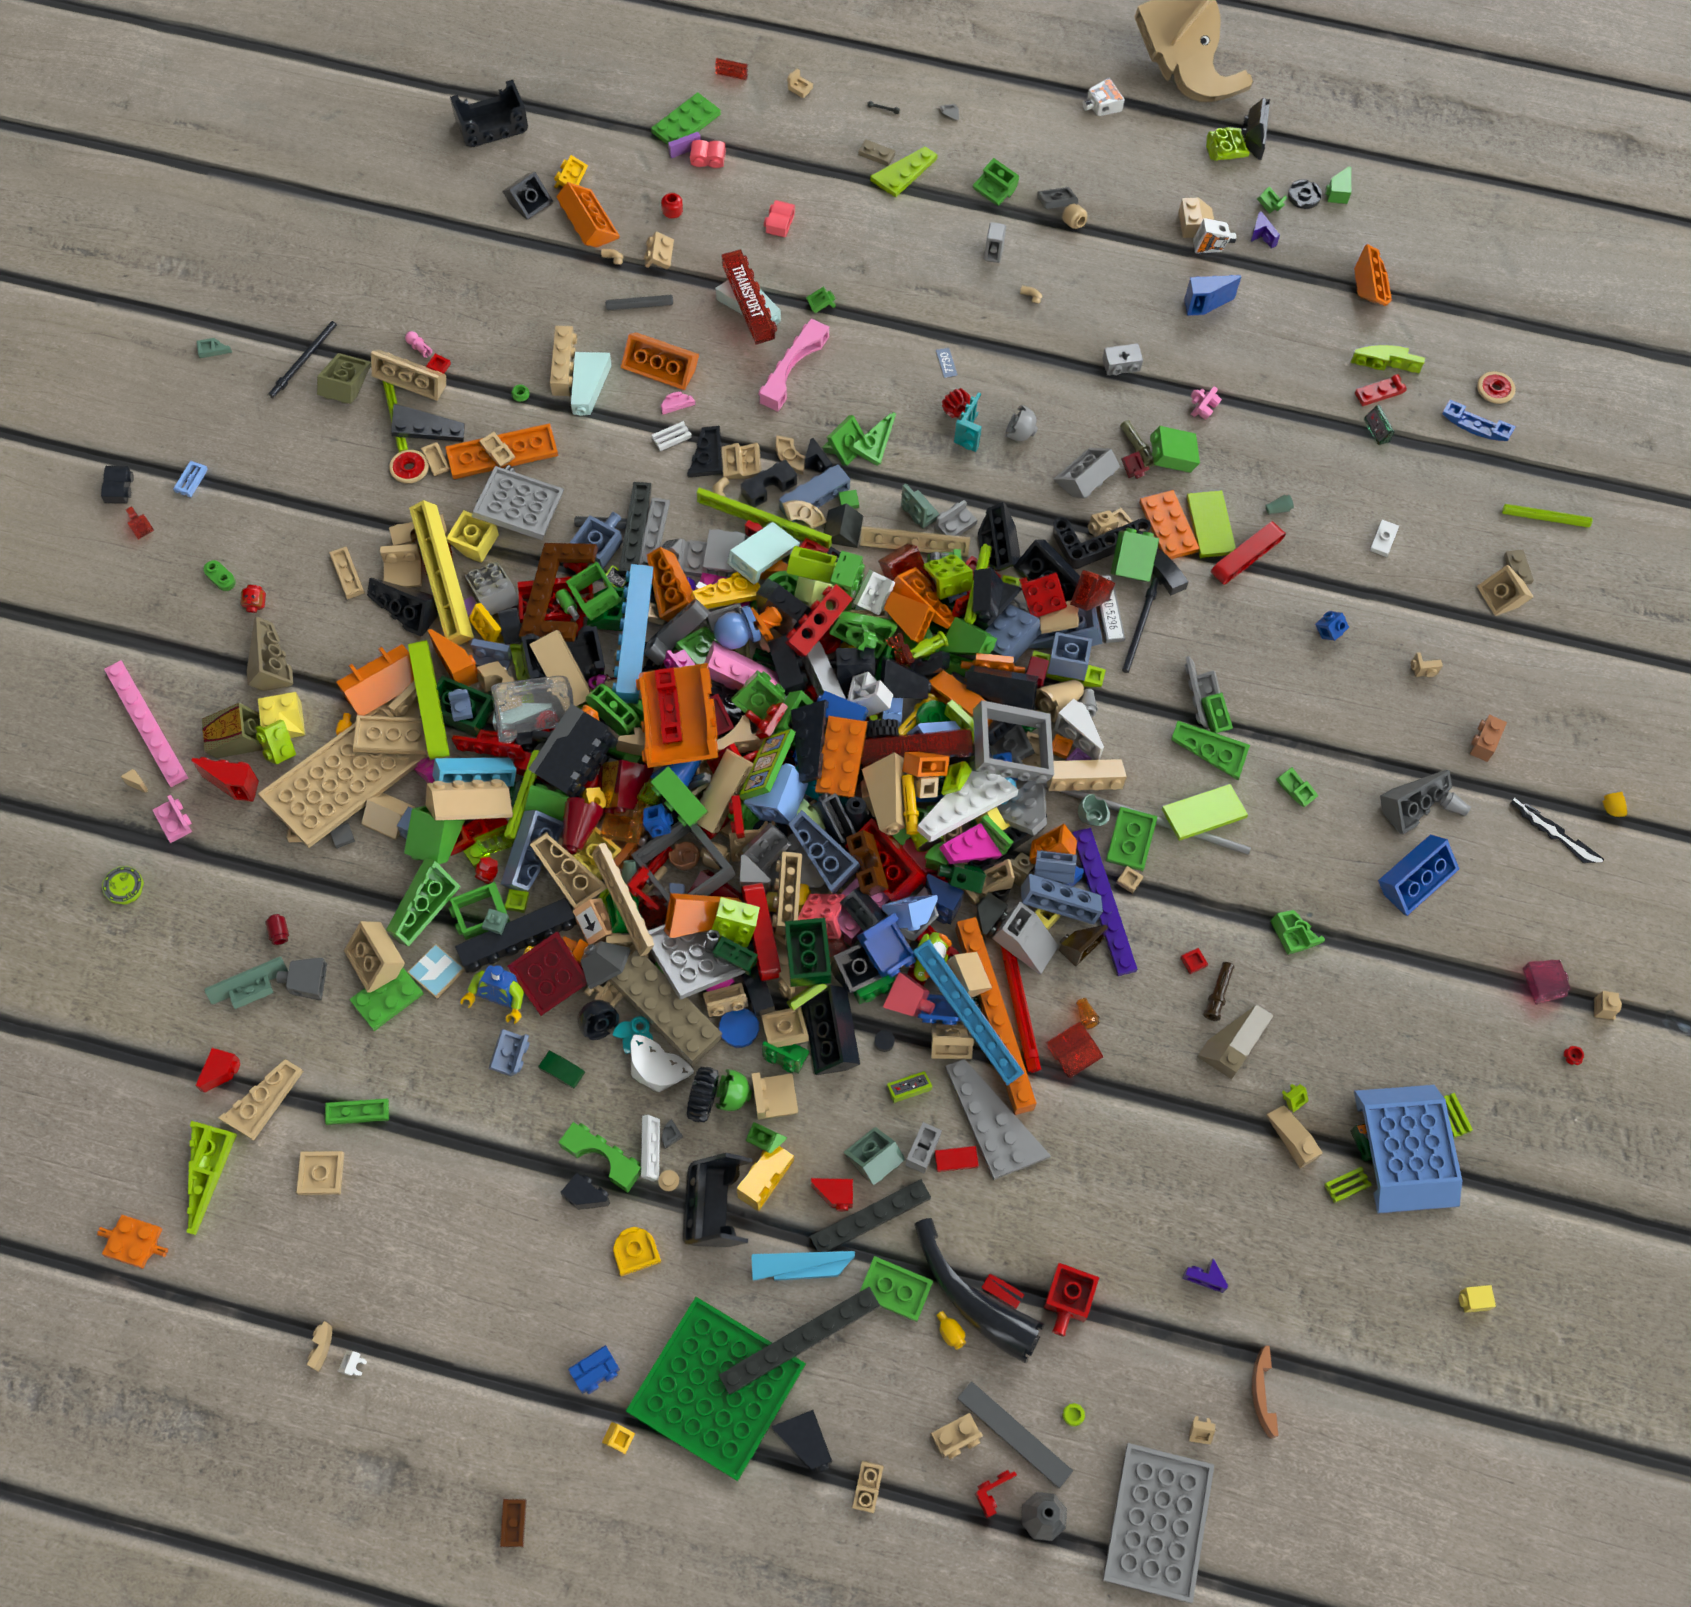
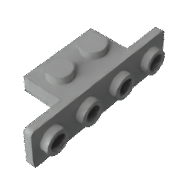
[1185,656,1220,729]

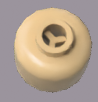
[1062,204,1087,229]
[700,842,731,870]

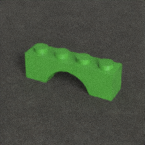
[558,1122,641,1193]

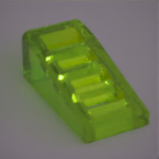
[474,824,515,856]

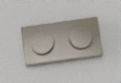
[858,139,895,166]
[1504,549,1534,584]

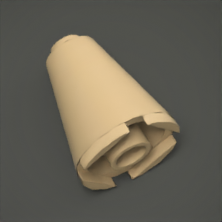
[1035,680,1084,722]

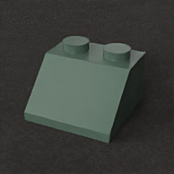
[844,1127,906,1185]

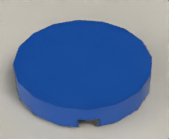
[719,1008,759,1048]

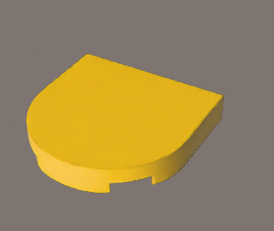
[613,1227,661,1277]

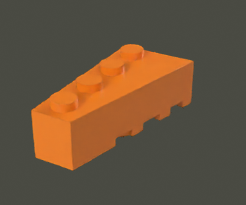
[647,547,693,622]

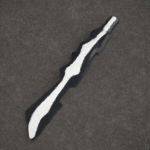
[1510,798,1604,863]

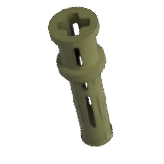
[1120,420,1154,468]

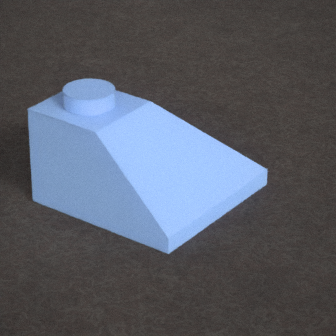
[882,895,938,931]

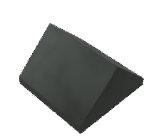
[823,503,864,548]

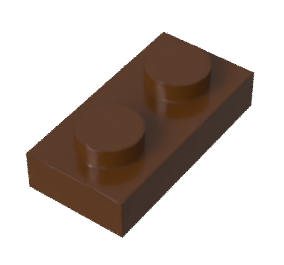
[500,1499,527,1547]

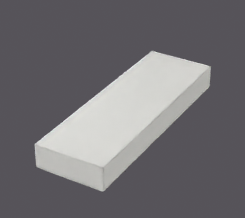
[641,1115,660,1181]

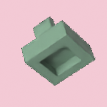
[482,909,509,935]

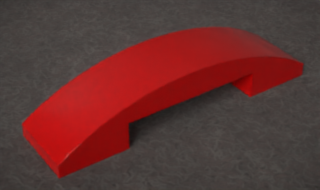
[655,667,683,744]

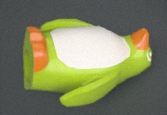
[914,932,952,981]

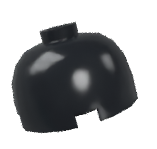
[578,999,620,1041]

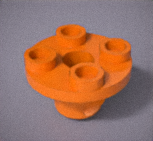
[751,606,782,642]

